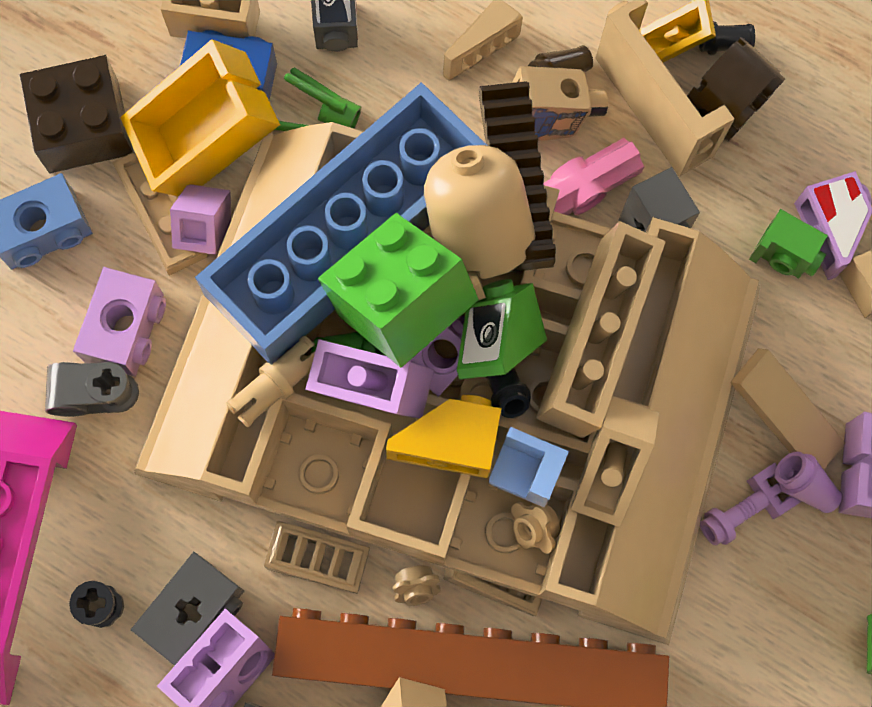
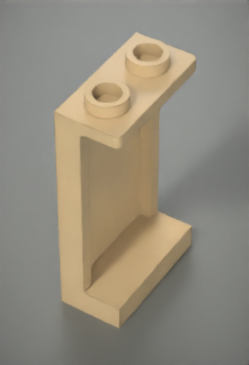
[595,0,735,177]

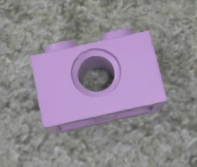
[73,267,166,377]

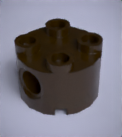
[687,37,785,142]

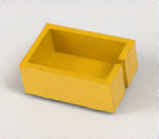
[120,39,280,196]

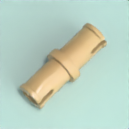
[226,336,315,427]

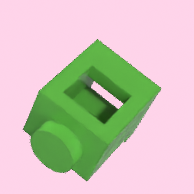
[749,209,828,279]

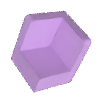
[170,185,231,255]

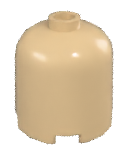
[424,145,535,279]

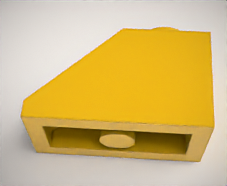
[386,395,502,478]

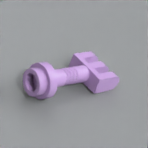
[700,463,802,546]

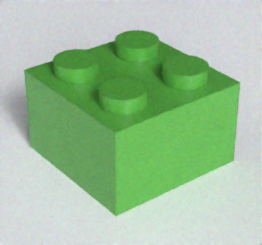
[318,213,479,368]

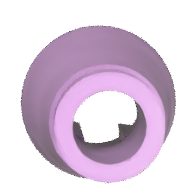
[775,452,842,513]

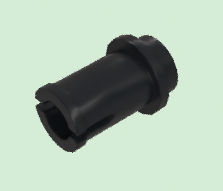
[699,21,756,56]
[486,367,531,418]

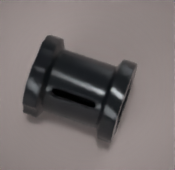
[69,581,124,628]

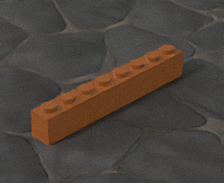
[272,608,669,707]

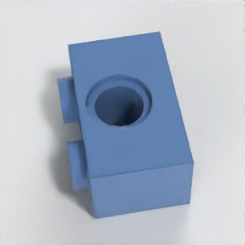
[0,173,93,270]

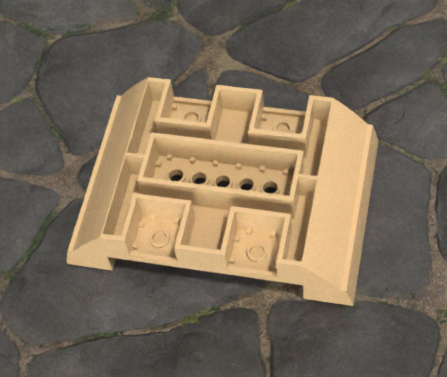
[134,122,760,645]

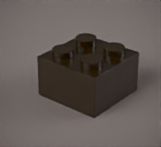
[20,55,133,174]

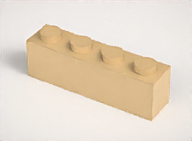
[536,221,666,438]

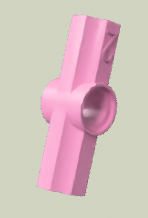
[544,138,644,215]

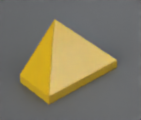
[639,0,716,63]

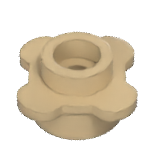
[511,501,560,554]
[393,565,441,606]

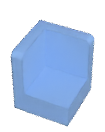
[489,427,569,507]

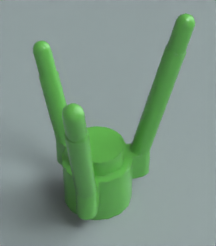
[274,67,362,131]

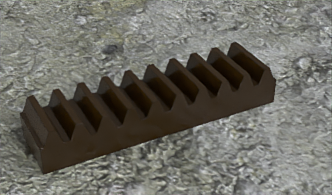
[479,81,556,272]

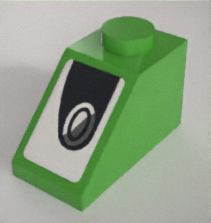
[457,279,547,380]

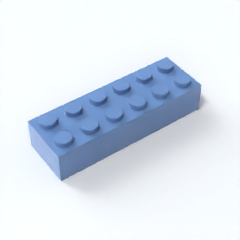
[195,82,488,365]

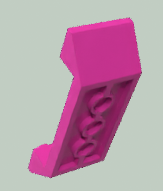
[0,411,77,705]

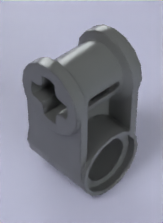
[45,362,139,417]

